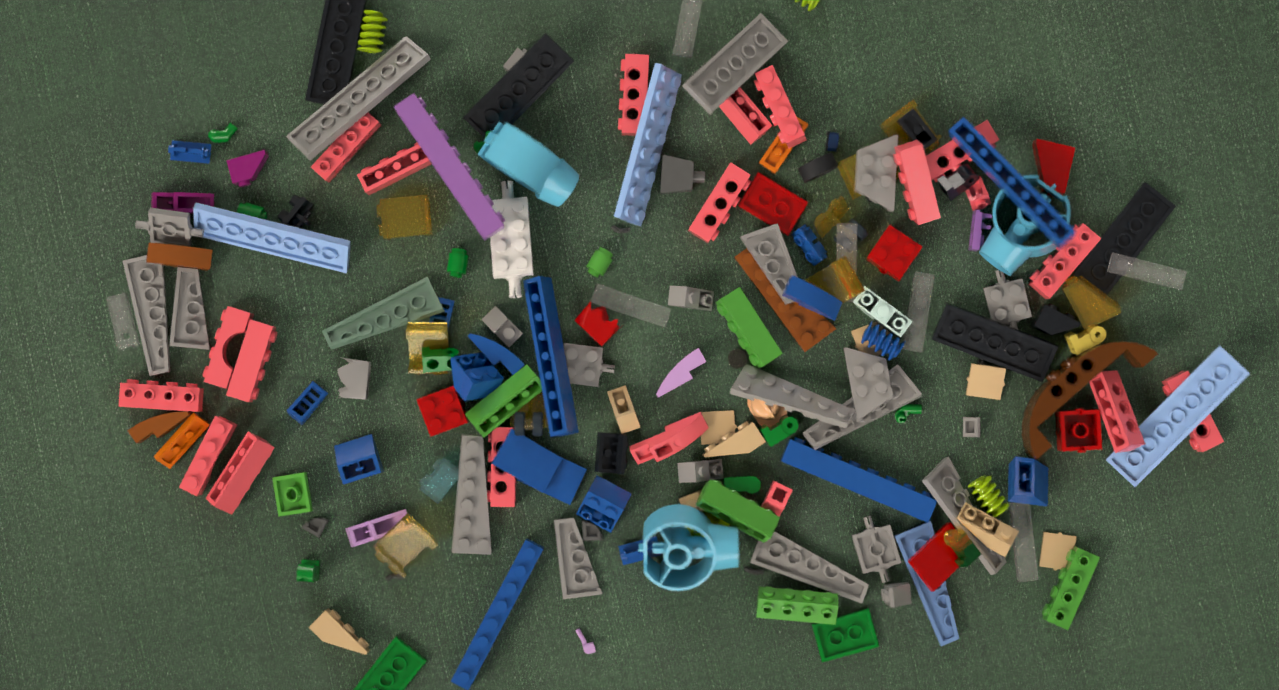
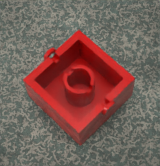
[866,224,923,282]
[417,385,469,437]
[1055,408,1102,453]

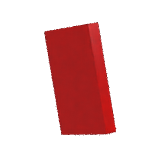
[738,172,808,236]
[908,522,965,592]

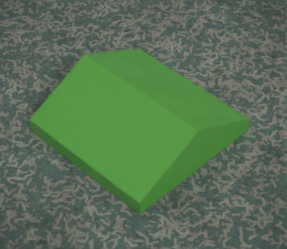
[272,472,313,516]

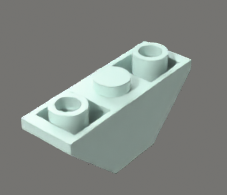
[853,286,913,337]

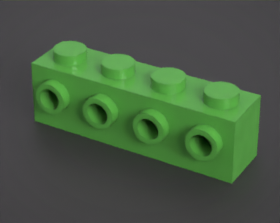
[715,287,783,369]
[465,364,542,438]
[695,479,780,543]
[1042,546,1100,630]
[756,587,838,625]

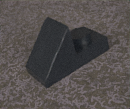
[897,109,938,150]

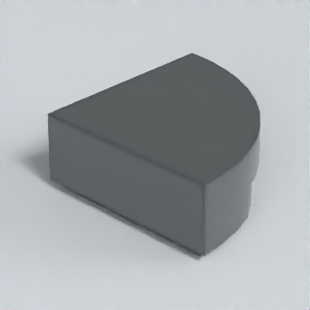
[302,517,329,538]
[582,521,603,541]

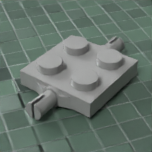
[135,208,204,247]
[983,270,1032,329]
[564,343,615,387]
[851,516,901,583]

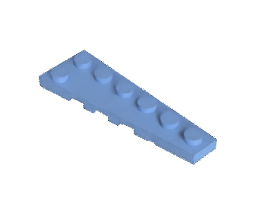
[894,521,959,646]

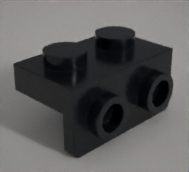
[594,432,629,474]

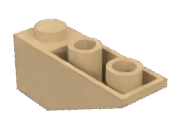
[703,421,766,457]
[957,502,1019,557]
[309,608,370,655]

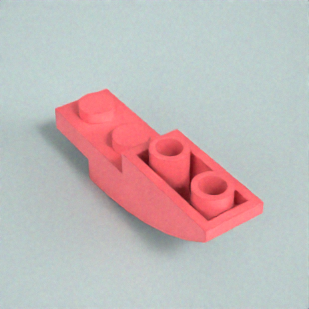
[629,412,709,465]

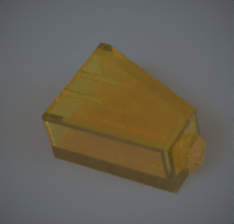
[1063,276,1121,330]

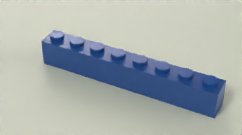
[949,117,1076,250]
[523,276,579,437]
[780,437,937,523]
[451,538,544,690]

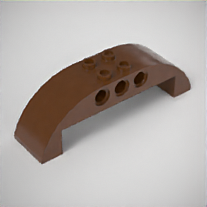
[1022,342,1158,459]

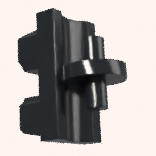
[277,195,314,228]

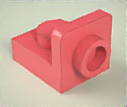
[965,176,991,211]

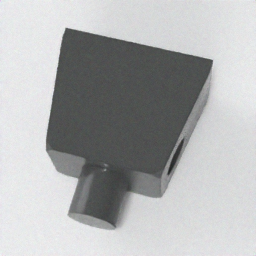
[660,155,705,194]

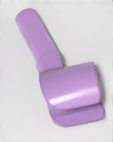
[576,628,596,654]

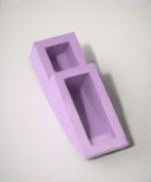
[656,348,706,397]
[345,509,411,547]

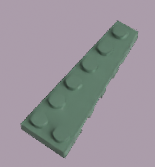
[322,277,444,350]

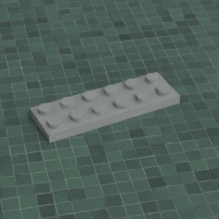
[682,13,788,114]

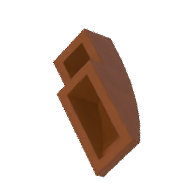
[146,243,212,271]
[127,411,192,443]

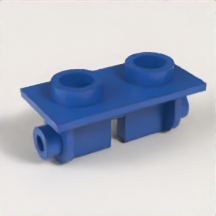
[168,140,212,164]
[791,224,828,266]
[618,536,661,565]

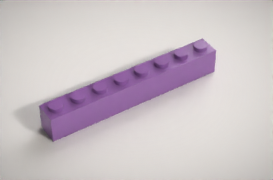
[394,94,505,241]

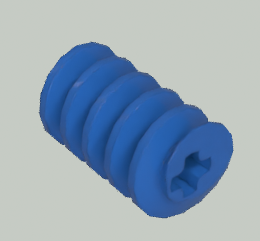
[861,321,906,361]

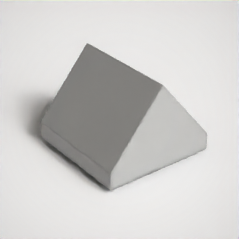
[963,417,981,437]

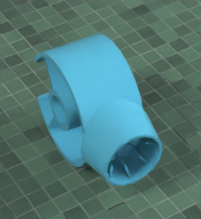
[477,122,579,207]
[979,175,1070,276]
[639,504,739,591]

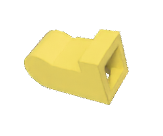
[1064,324,1106,355]

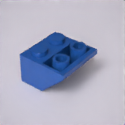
[451,352,504,401]
[334,434,384,484]
[1008,457,1048,507]
[576,476,631,533]

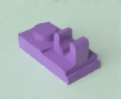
[969,210,992,251]

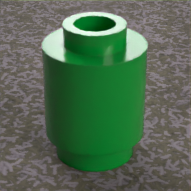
[237,202,267,220]
[446,248,469,278]

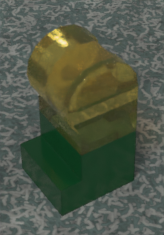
[944,529,981,567]

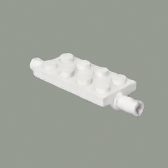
[490,181,534,298]

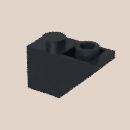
[1031,303,1081,335]

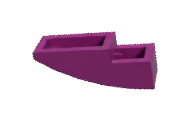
[151,192,214,214]

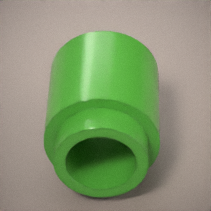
[586,247,613,278]

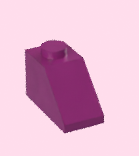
[226,150,269,187]

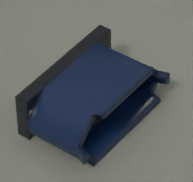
[825,131,839,152]

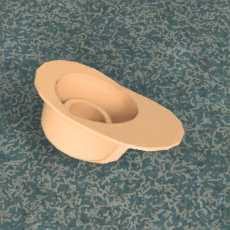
[747,399,787,428]

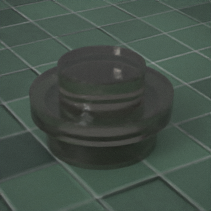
[728,349,747,369]

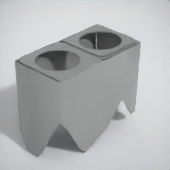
[337,357,371,399]

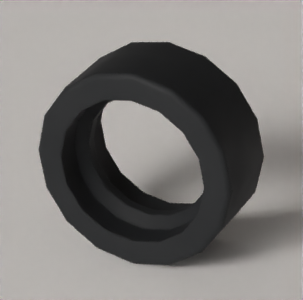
[798,153,838,183]

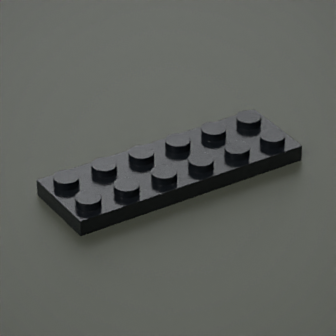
[305,0,367,105]
[463,32,574,138]
[1071,182,1176,300]
[931,302,1058,382]

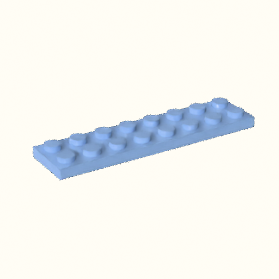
[614,63,682,226]
[193,203,351,273]
[1106,345,1250,487]

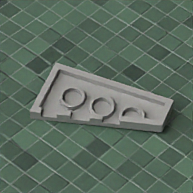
[740,223,797,305]
[169,267,210,350]
[554,518,602,599]

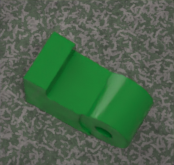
[422,347,459,373]
[758,415,798,447]
[723,476,761,494]
[297,559,320,582]

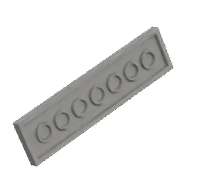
[286,36,431,160]

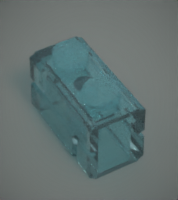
[419,457,459,504]

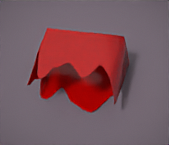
[574,297,623,347]

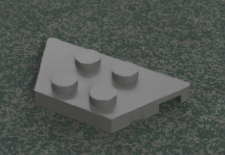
[854,135,898,212]
[844,347,893,422]

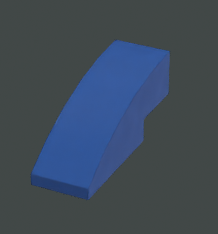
[782,275,843,321]
[468,333,525,375]

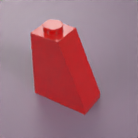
[1032,139,1075,198]

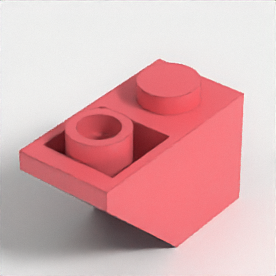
[761,480,793,517]

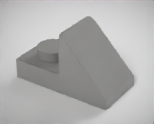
[482,306,523,348]

